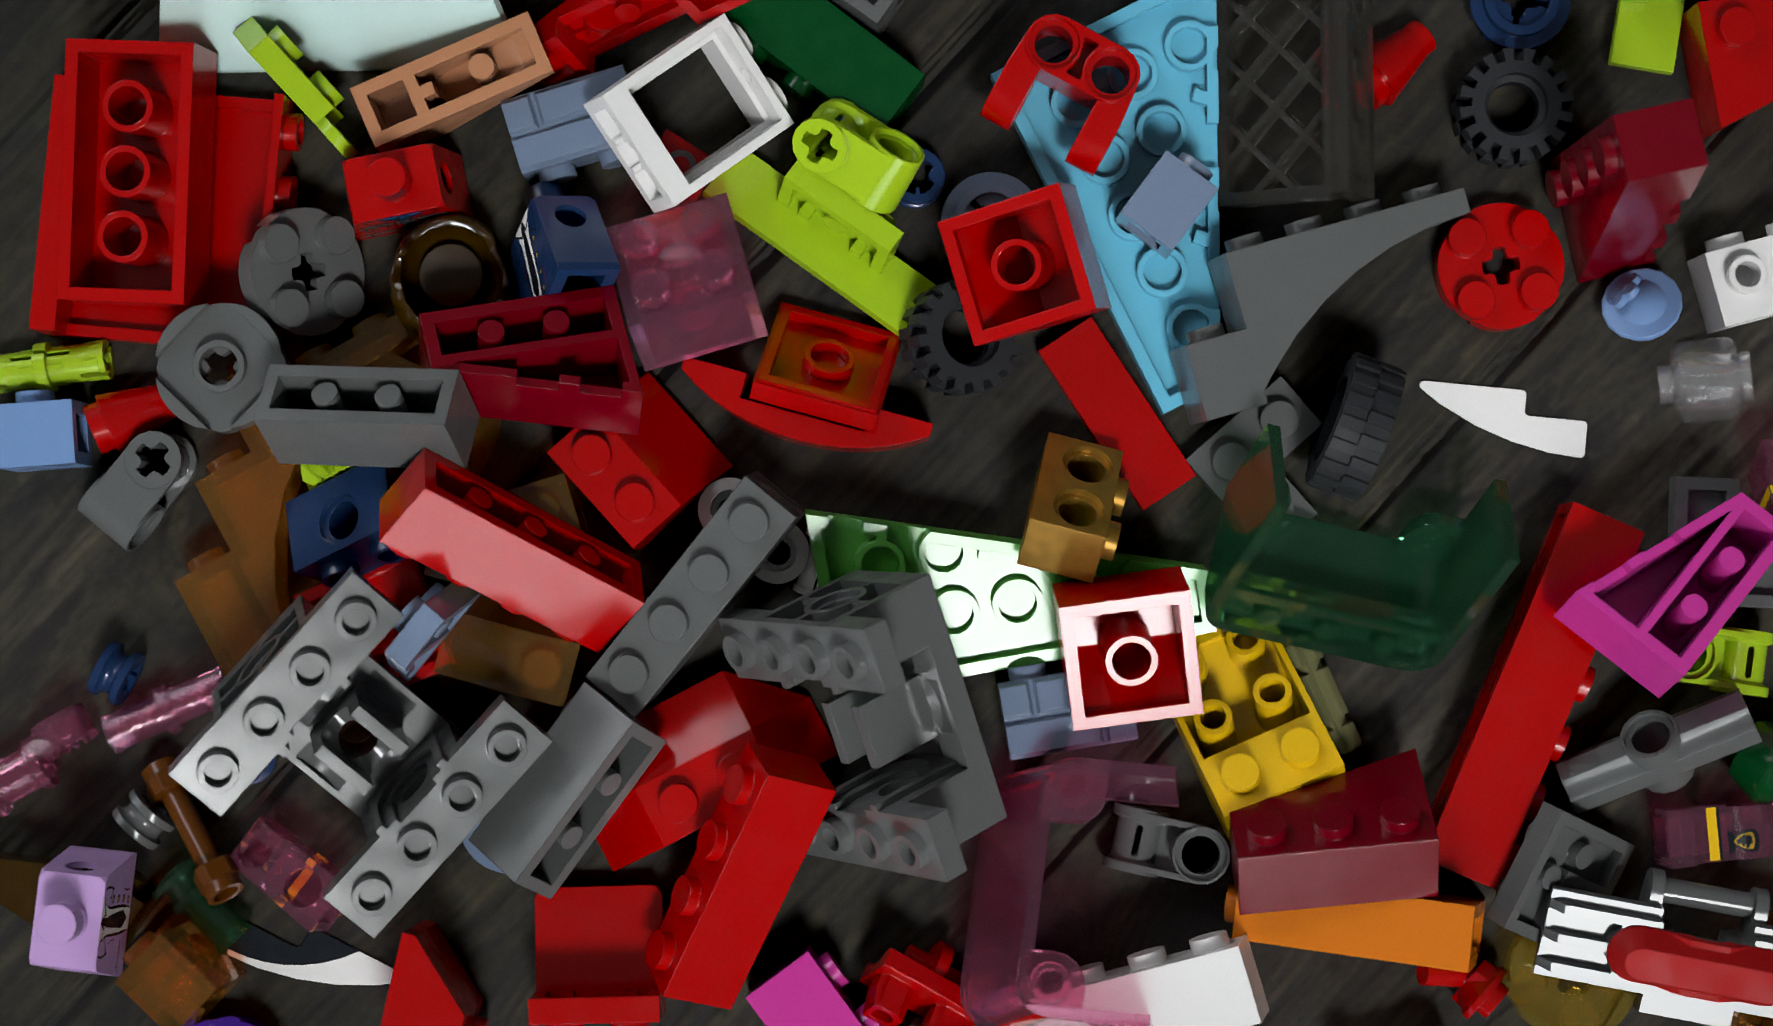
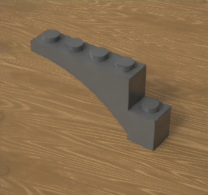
[1169,183,1471,426]

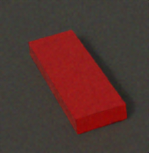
[1037,317,1197,511]

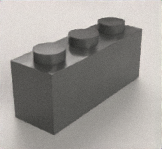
[253,364,480,469]
[468,682,667,899]

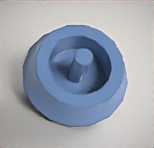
[1601,268,1683,342]

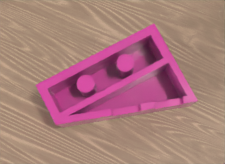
[1553,492,1773,698]

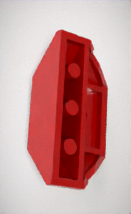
[596,670,838,872]

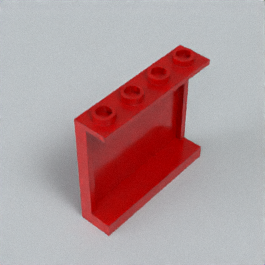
[29,74,305,345]

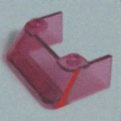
[960,757,1180,1026]

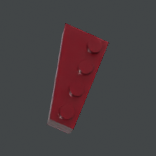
[1545,98,1709,283]

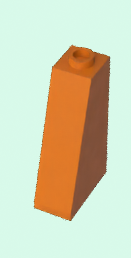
[1224,884,1486,973]

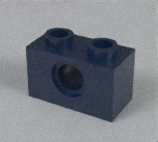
[285,466,406,588]

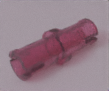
[100,664,227,754]

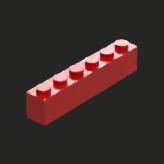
[1431,502,1645,889]

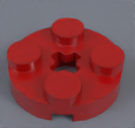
[1433,203,1565,332]

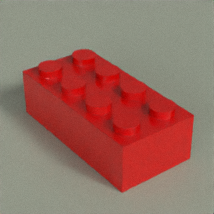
[56,38,218,308]

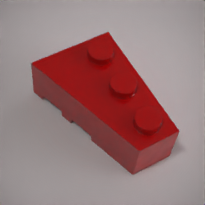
[1679,0,1773,140]

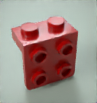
[528,884,666,1026]

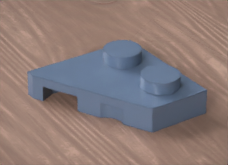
[384,581,481,682]

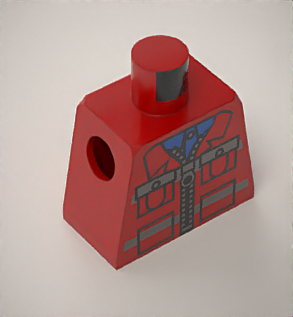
[342,143,475,242]

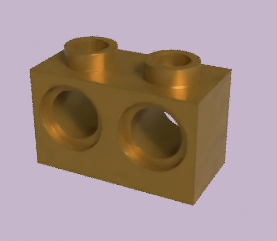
[1017,432,1130,583]

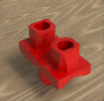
[859,940,990,1026]

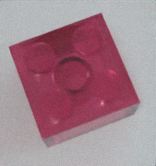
[606,193,769,372]

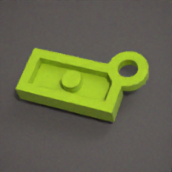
[233,17,358,159]

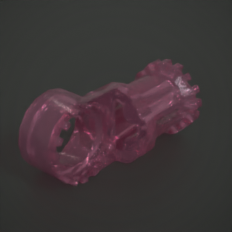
[0,702,100,817]

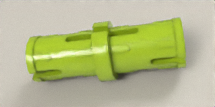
[0,339,115,394]

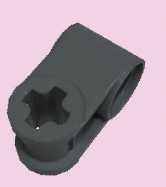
[77,431,199,552]
[1101,802,1230,885]

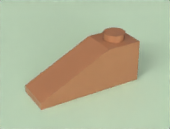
[350,11,555,152]

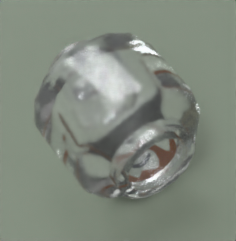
[1657,337,1754,424]

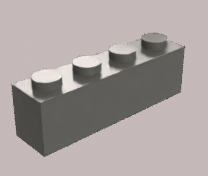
[585,471,805,718]

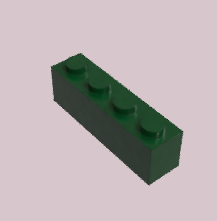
[725,0,925,128]

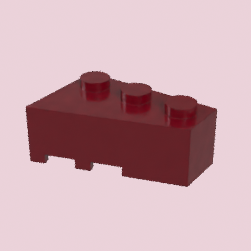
[419,285,643,435]
[1229,748,1439,915]

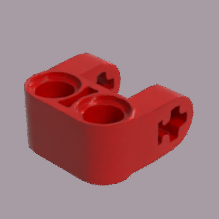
[980,14,1140,176]

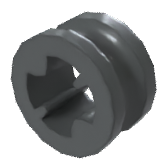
[112,787,176,850]

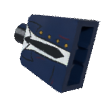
[511,181,621,299]

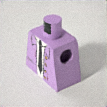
[29,845,137,977]

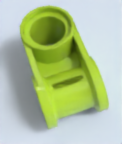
[792,99,925,214]
[1677,627,1773,698]

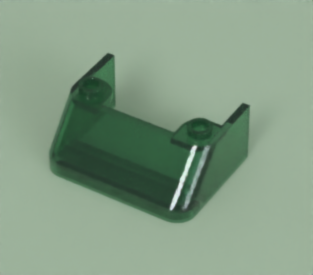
[1204,424,1521,671]

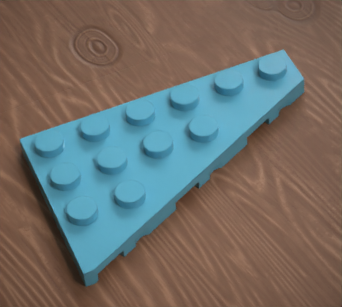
[990,0,1220,416]

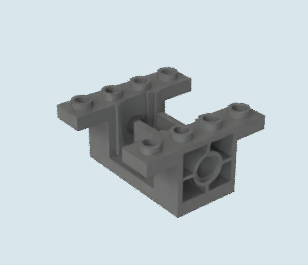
[168,567,553,938]
[718,570,1007,882]

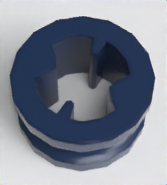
[899,149,945,209]
[87,641,146,706]

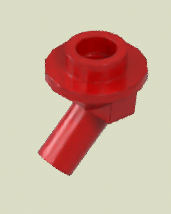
[1416,960,1510,1019]

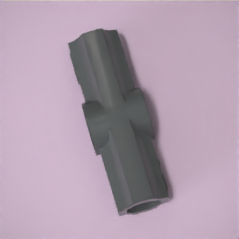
[1555,688,1762,814]

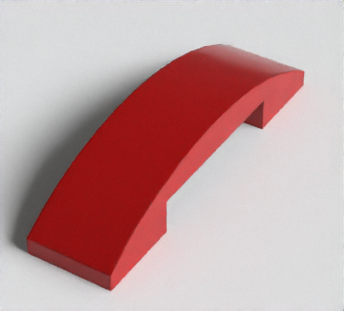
[530,0,751,91]
[681,356,933,452]

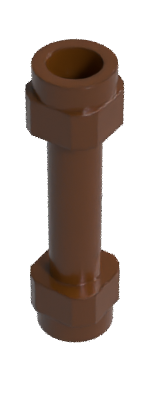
[141,756,244,905]

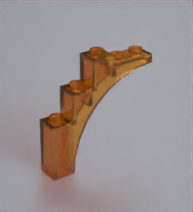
[174,312,419,676]

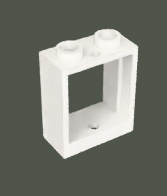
[583,13,794,213]

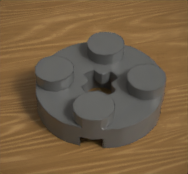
[238,207,365,337]
[155,303,291,434]

